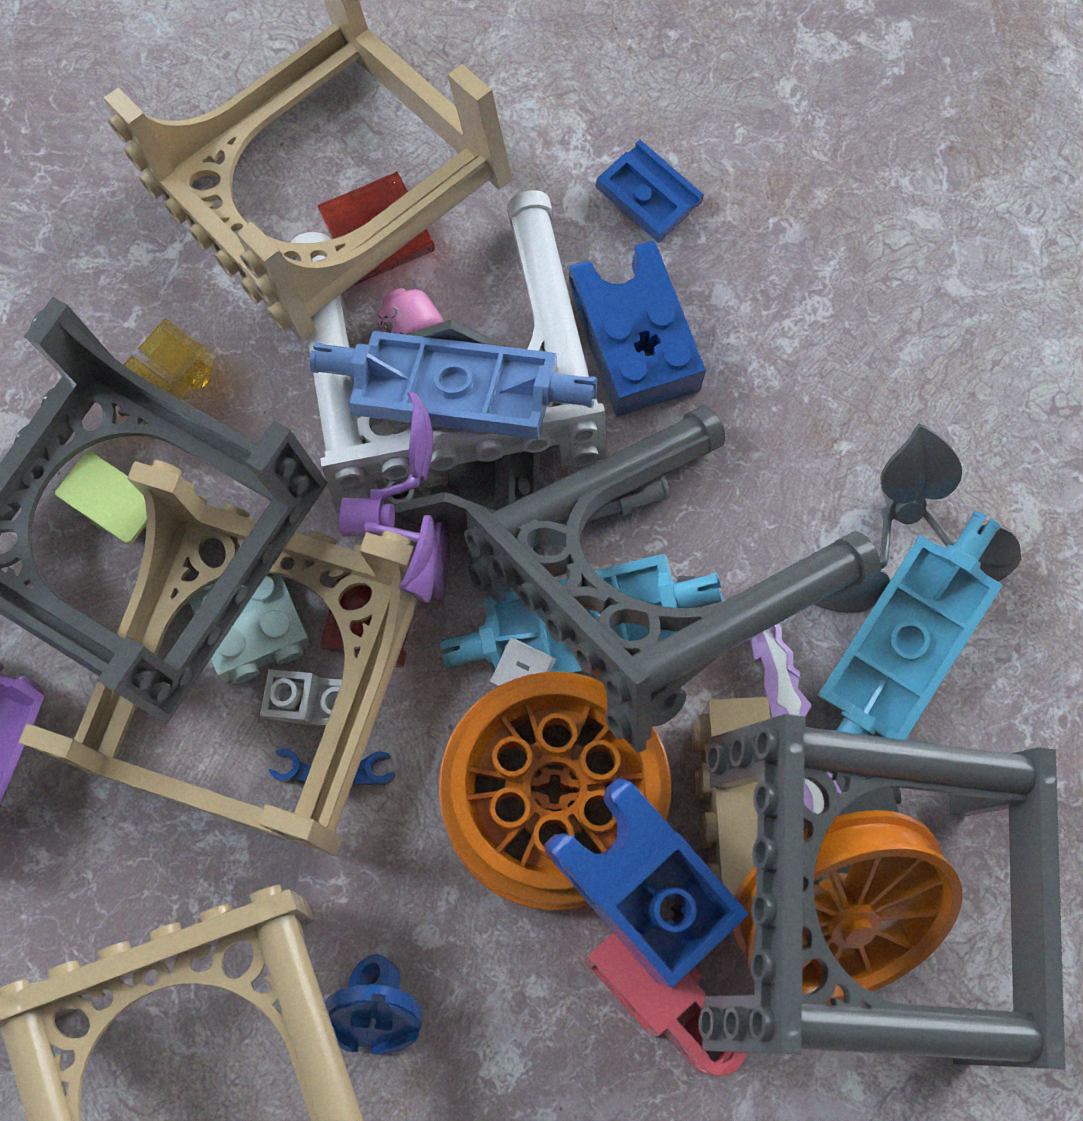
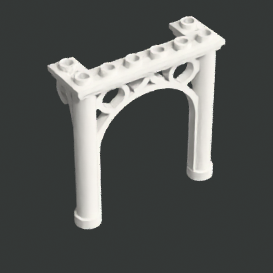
[290,190,606,512]

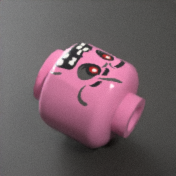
[377,288,443,334]

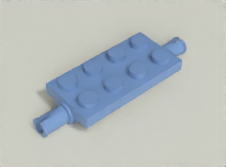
[310,331,597,439]

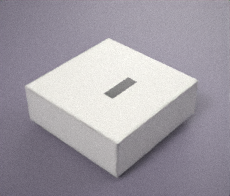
[490,638,556,686]

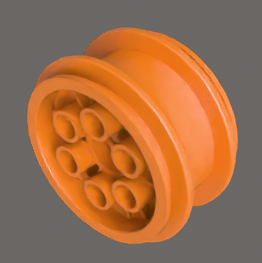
[439,672,672,911]

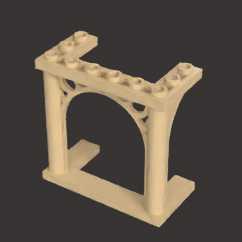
[104,0,513,341]
[19,460,428,857]
[0,885,364,1121]

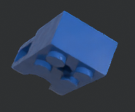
[568,241,706,417]
[545,778,749,988]

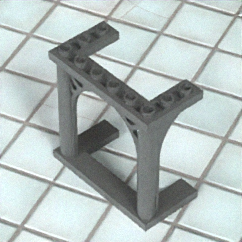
[0,297,328,725]
[699,714,1065,1070]

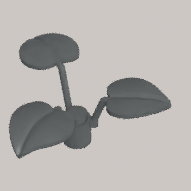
[813,423,1022,613]

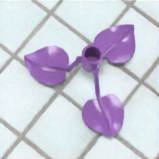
[339,392,450,602]

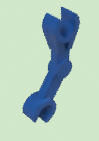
[269,749,396,786]

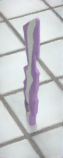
[750,624,842,828]

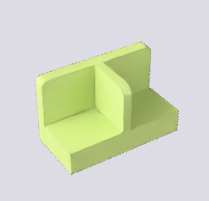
[55,450,147,545]

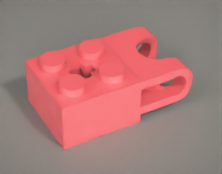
[584,933,747,1076]

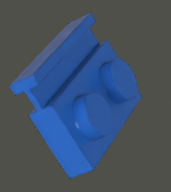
[595,139,704,243]

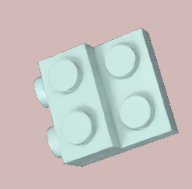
[189,573,311,684]

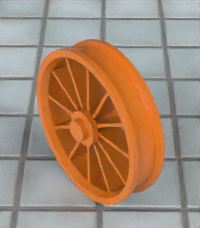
[732,810,963,1004]

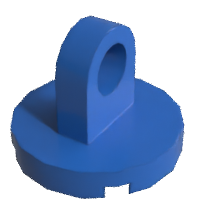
[325,954,422,1055]

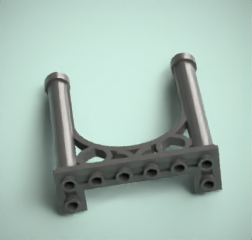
[464,405,881,753]

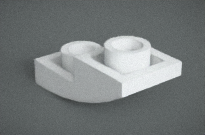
[260,669,342,728]

